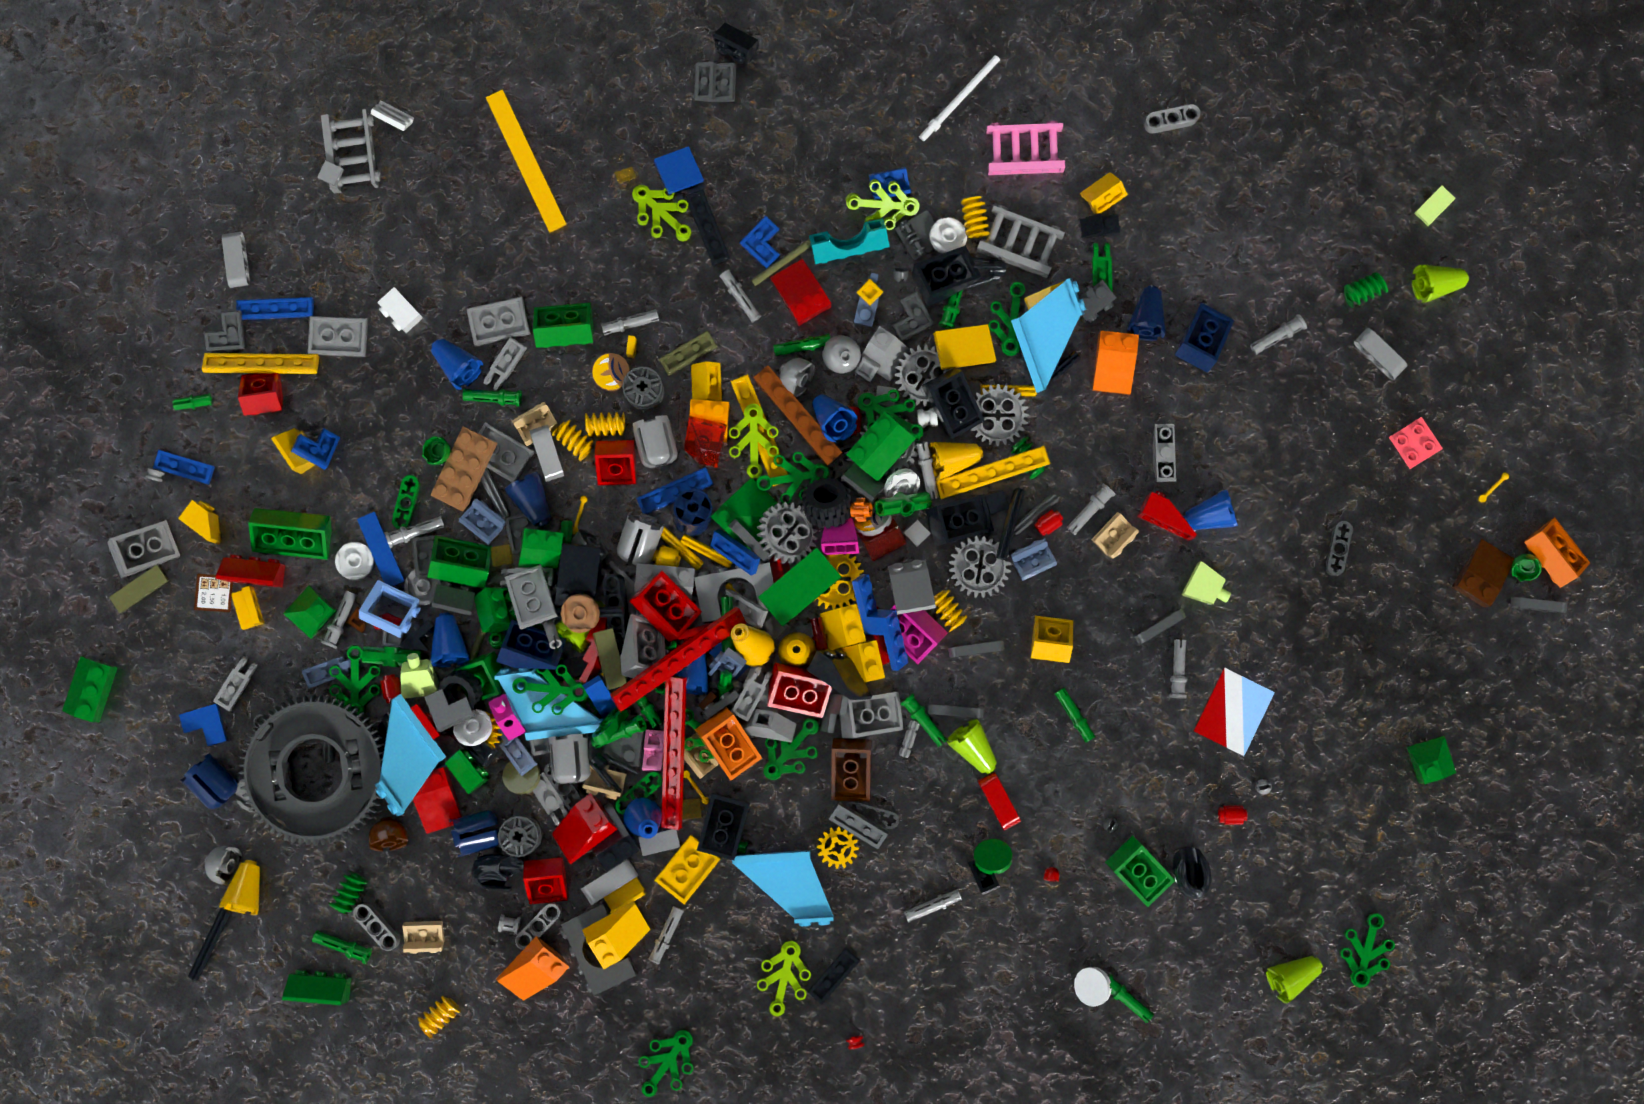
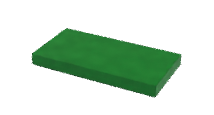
[758,548,842,627]

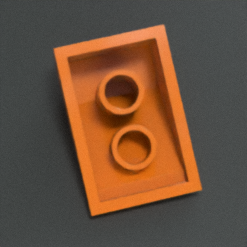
[1092,331,1139,395]
[695,707,762,781]
[496,936,569,1001]

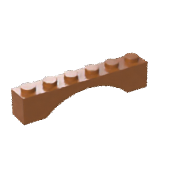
[753,366,842,467]

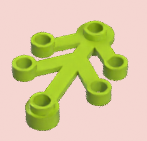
[846,179,919,230]
[632,185,691,241]
[729,404,779,478]
[757,941,811,1016]

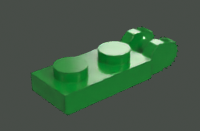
[1092,243,1113,293]

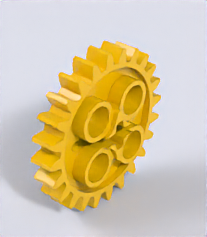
[814,554,864,610]

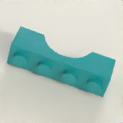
[809,218,890,264]

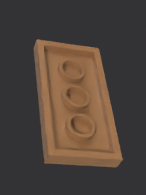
[431,426,498,512]

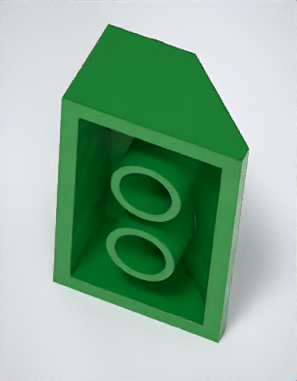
[533,302,593,348]
[846,411,917,481]
[427,535,492,588]
[62,656,118,722]
[282,969,352,1005]

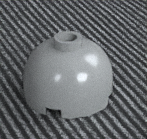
[822,335,861,374]
[779,358,815,397]
[205,845,242,886]

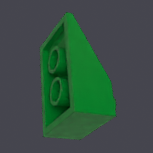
[1105,836,1175,907]

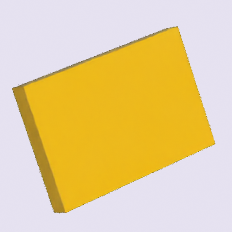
[933,324,996,370]
[654,835,721,904]

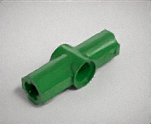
[874,492,932,517]
[362,646,422,667]

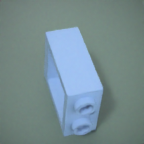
[359,580,421,638]

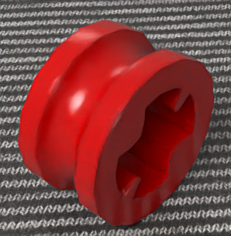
[846,1035,865,1050]

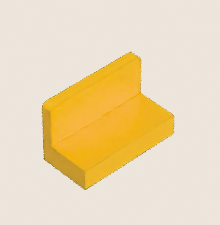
[1080,172,1127,214]
[691,361,722,401]
[231,586,264,630]
[604,877,647,914]

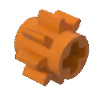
[850,498,873,522]

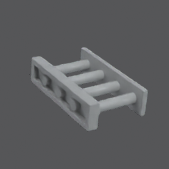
[321,109,381,194]
[976,205,1065,278]

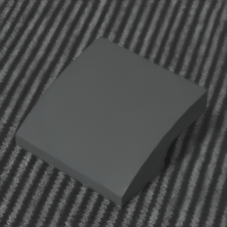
[694,62,736,102]

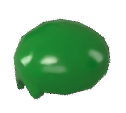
[422,436,451,465]
[1511,553,1542,581]

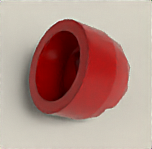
[1044,867,1060,882]

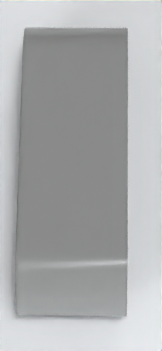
[1144,104,1200,133]
[222,232,250,288]
[1354,328,1407,380]
[529,425,564,482]
[581,859,639,905]
[515,902,562,950]
[353,903,400,951]

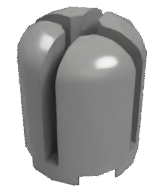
[632,415,678,468]
[616,512,665,566]
[549,734,591,784]

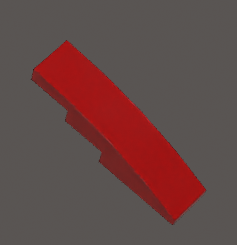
[579,617,608,684]

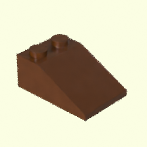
[1451,539,1514,608]
[831,738,872,802]

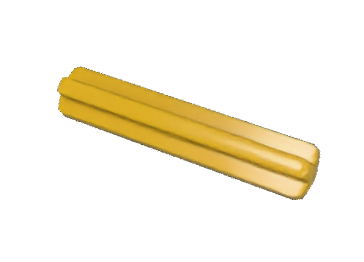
[980,385,1037,396]
[660,526,704,570]
[681,534,733,568]

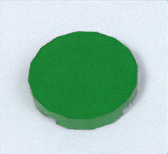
[974,839,1013,875]

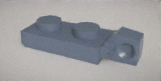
[854,273,881,328]
[302,656,351,689]
[498,729,537,776]

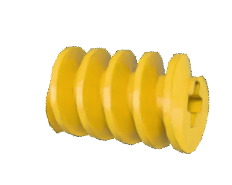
[961,196,990,238]
[585,412,625,437]
[552,419,593,461]
[934,589,968,632]
[417,995,461,1038]

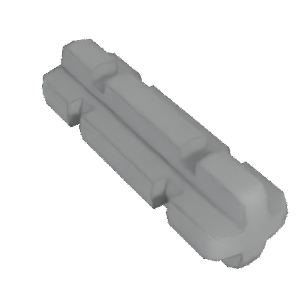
[899,720,920,758]

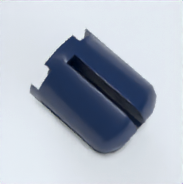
[673,488,712,536]
[180,753,238,809]
[449,810,499,858]

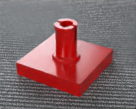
[411,704,442,740]

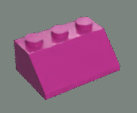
[890,605,948,664]

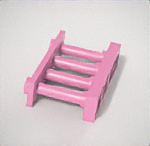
[986,121,1065,175]

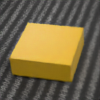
[856,279,883,306]
[626,335,637,358]

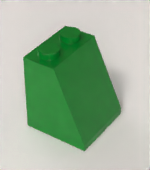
[518,528,563,572]

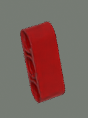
[978,772,1021,830]

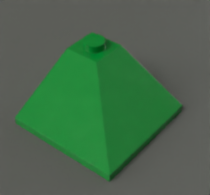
[711,478,789,553]

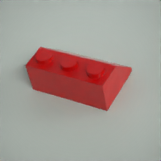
[215,554,285,588]
[630,570,702,642]
[767,662,832,718]

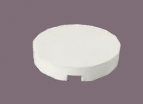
[929,217,967,254]
[884,468,920,498]
[335,542,374,580]
[453,709,493,746]
[1074,967,1111,1007]

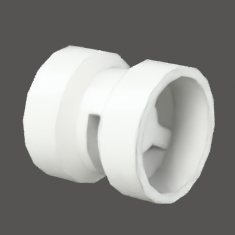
[916,408,938,428]

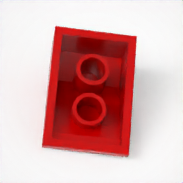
[770,259,831,326]
[1137,491,1197,541]
[413,767,462,834]
[552,793,617,864]

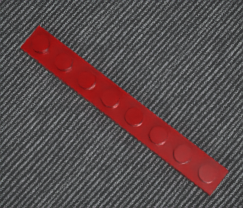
[610,607,747,712]
[661,676,687,830]

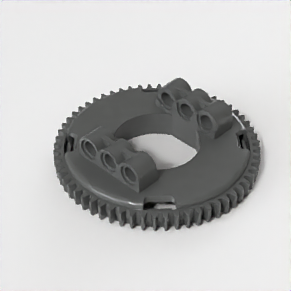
[238,695,385,846]

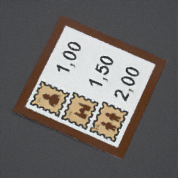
[194,574,233,612]

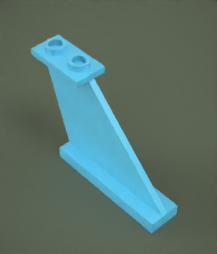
[1011,278,1086,393]
[494,667,604,740]
[374,694,446,816]
[732,850,834,926]

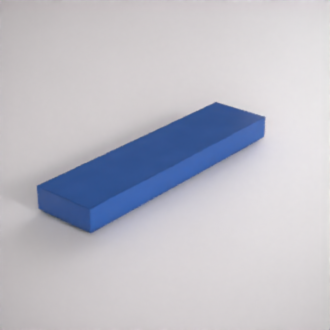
[236,297,314,320]
[636,467,714,515]
[357,511,405,587]

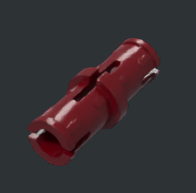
[810,617,828,650]

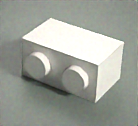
[377,287,423,333]

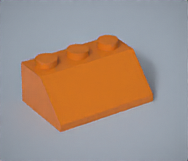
[1524,517,1590,588]

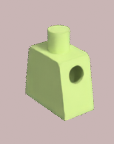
[1181,561,1231,605]
[401,653,440,699]

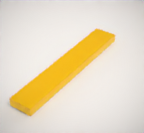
[202,353,319,374]
[730,374,789,487]
[935,446,1051,499]

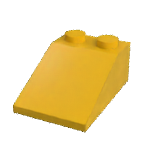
[582,902,651,969]

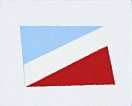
[1194,668,1275,756]

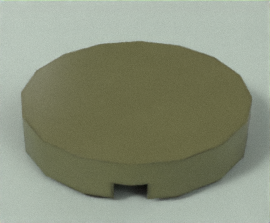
[502,761,541,795]

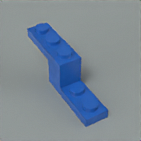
[852,574,908,671]

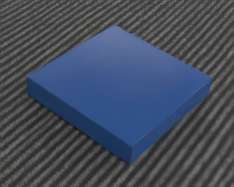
[654,146,704,195]

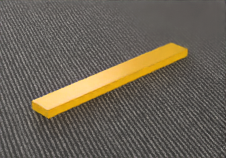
[486,89,567,233]

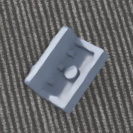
[459,498,505,545]
[1011,538,1057,581]
[708,647,747,679]

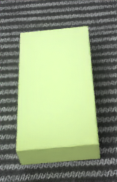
[1414,186,1456,226]

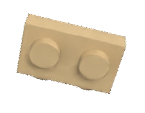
[512,402,559,446]
[1091,512,1139,559]
[684,733,718,779]
[582,765,627,799]
[402,921,445,954]

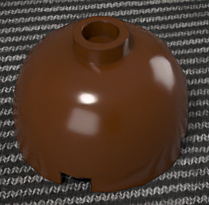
[369,817,408,851]

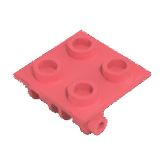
[1389,417,1443,469]

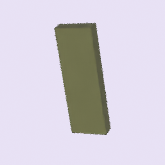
[659,330,718,376]
[109,565,169,613]
[593,628,627,690]

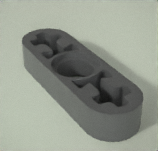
[728,519,772,563]
[1326,521,1353,576]
[1510,597,1568,613]
[1134,608,1187,645]
[948,640,1005,658]
[927,704,984,719]
[544,762,583,811]
[846,801,899,829]

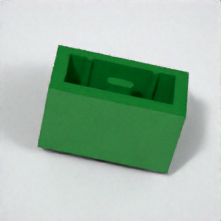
[474,588,518,633]
[445,749,489,794]

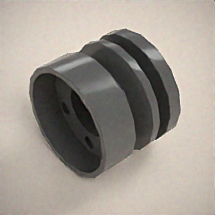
[622,366,665,411]
[498,815,543,857]

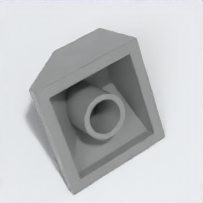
[860,326,910,382]

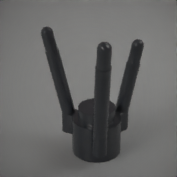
[964,257,1006,289]
[589,753,639,792]

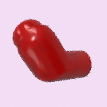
[373,613,403,630]

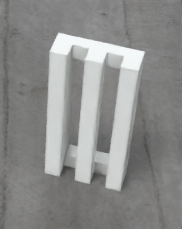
[371,101,414,131]

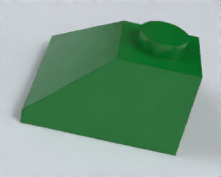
[283,585,337,639]
[453,651,502,700]
[1407,736,1456,784]

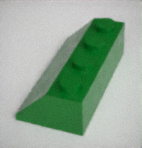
[248,508,332,560]

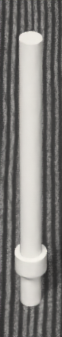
[919,55,1000,141]

